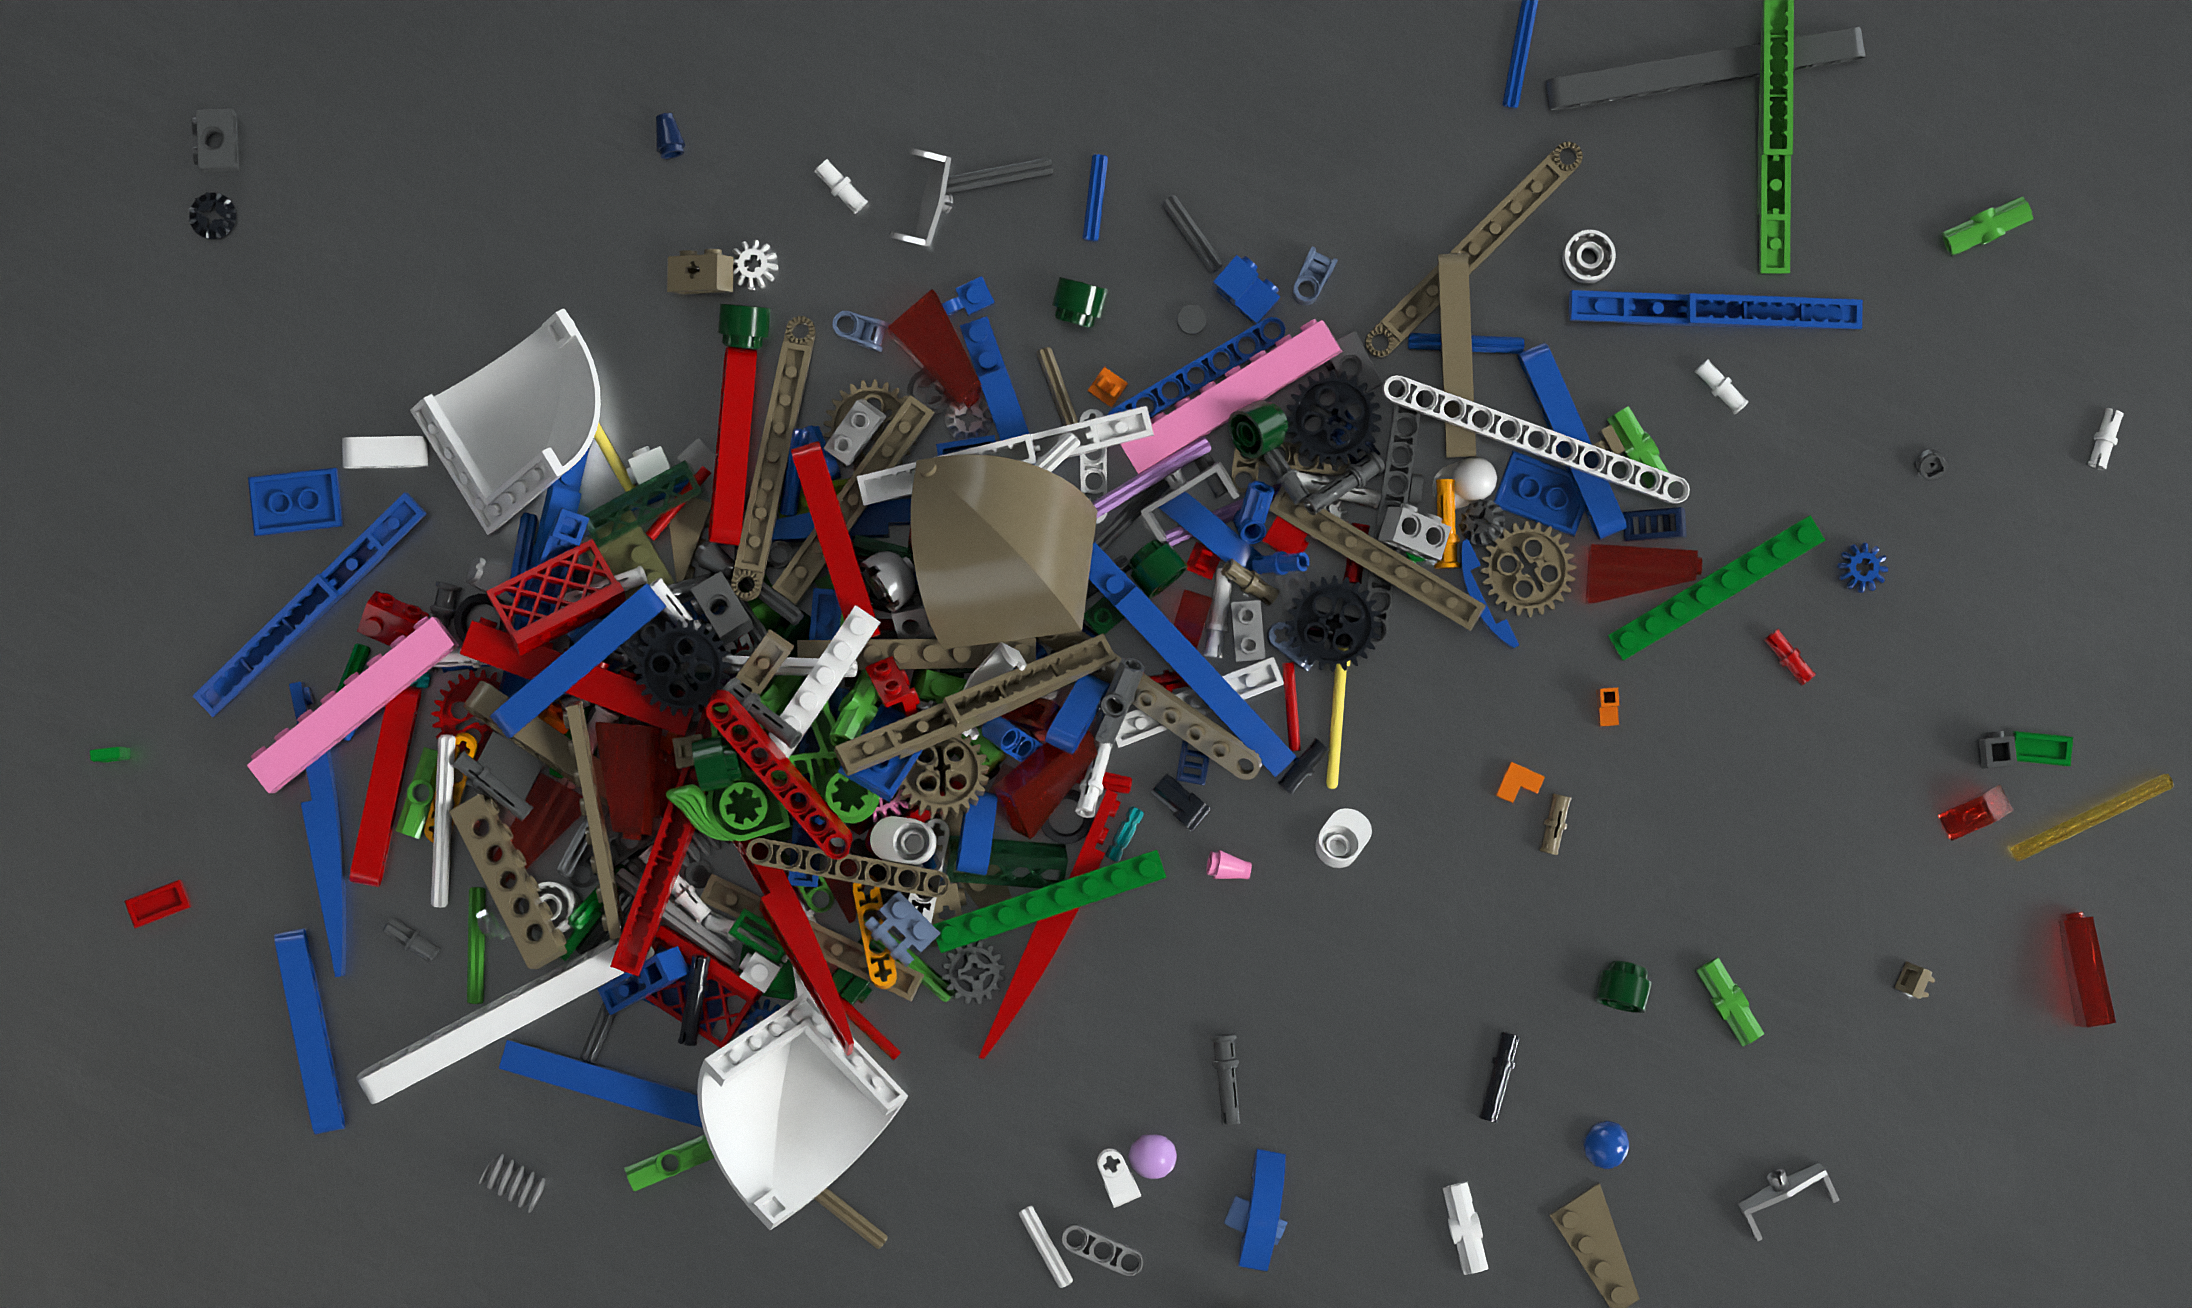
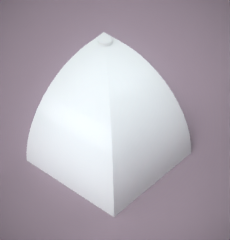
[410,308,601,535]
[697,991,908,1230]

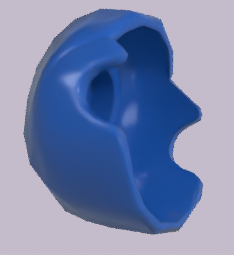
[1584,1120,1629,1169]

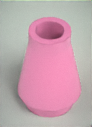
[1206,850,1252,880]

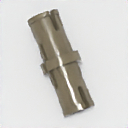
[1221,559,1279,606]
[1539,794,1571,855]

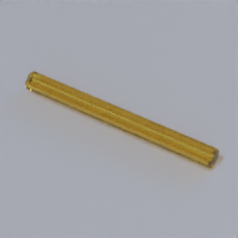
[2010,774,2174,861]

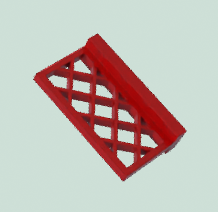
[486,539,626,656]
[645,925,764,1048]

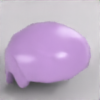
[1128,1135,1177,1179]

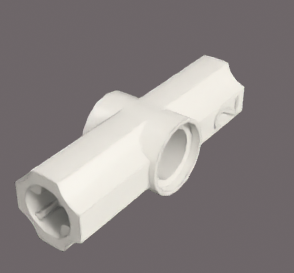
[1442,1182,1488,1275]

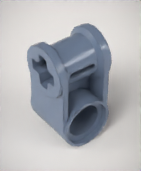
[1292,246,1338,306]
[832,311,891,352]
[1267,622,1317,671]

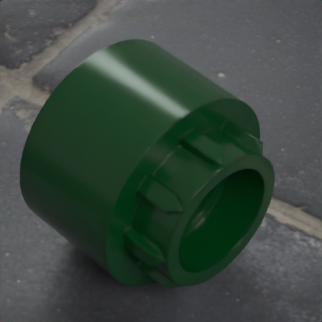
[1052,277,1108,328]
[718,304,771,349]
[1228,400,1288,458]
[1129,539,1188,599]
[691,735,742,792]
[1595,961,1652,1013]

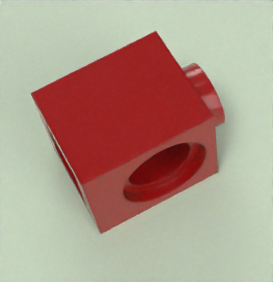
[1261,516,1309,554]

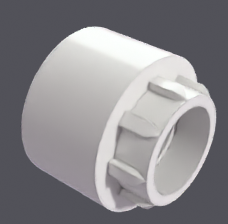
[1562,230,1616,284]
[523,882,581,933]

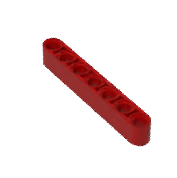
[708,346,757,546]
[791,441,881,637]
[349,686,422,888]
[706,690,853,860]

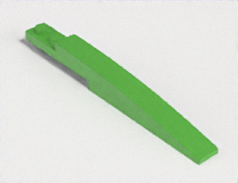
[1757,0,1794,274]

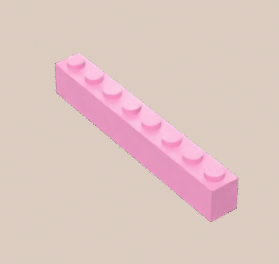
[1120,319,1343,474]
[247,616,460,793]

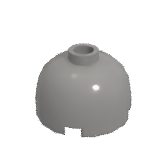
[860,551,916,612]

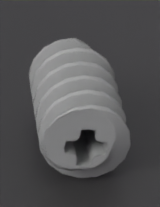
[479,1153,545,1213]

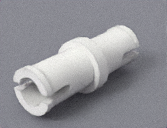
[814,159,868,214]
[1695,359,1749,414]
[2088,408,2124,470]

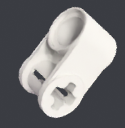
[1097,1148,1141,1208]

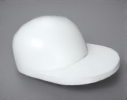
[1432,457,1497,509]
[1315,808,1372,869]
[870,816,936,865]

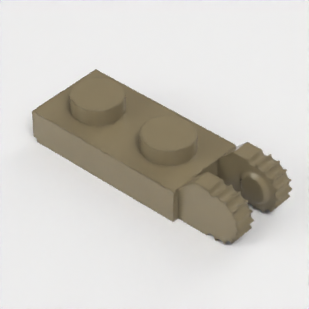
[735,629,794,694]

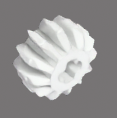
[732,239,779,290]

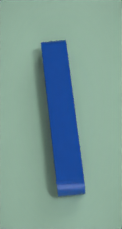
[1108,317,1286,419]
[1517,342,1627,540]
[489,583,667,739]
[274,928,345,1135]

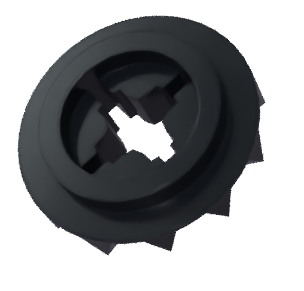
[189,192,236,239]

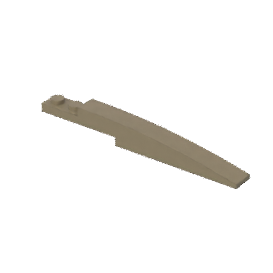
[834,634,1117,776]

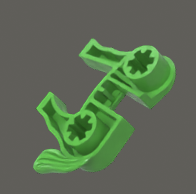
[666,687,880,841]

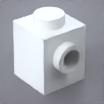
[626,446,674,489]
[739,951,783,993]

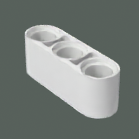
[342,436,428,469]

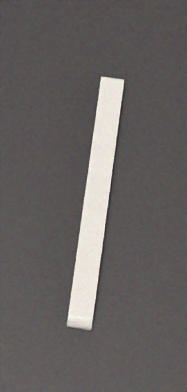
[1382,375,1690,504]
[356,938,655,1104]

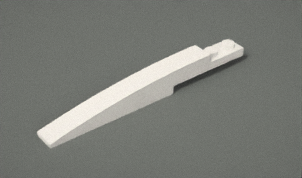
[857,406,1154,506]

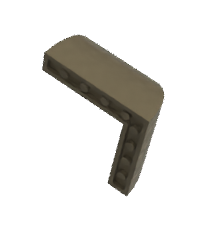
[911,454,1098,649]

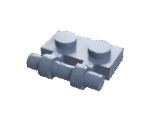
[864,891,941,967]

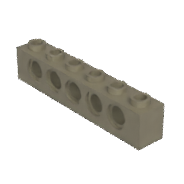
[449,794,567,969]

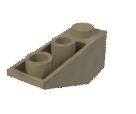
[669,491,711,582]

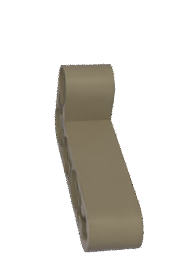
[1230,442,1349,495]

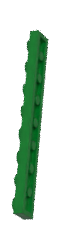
[1607,515,1825,661]
[933,850,1167,953]

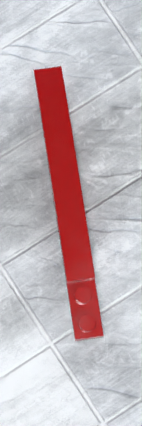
[610,689,726,977]
[979,789,1121,1060]
[732,835,854,1056]

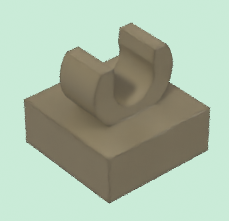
[1593,425,1625,455]
[672,734,704,769]
[1895,961,1935,999]

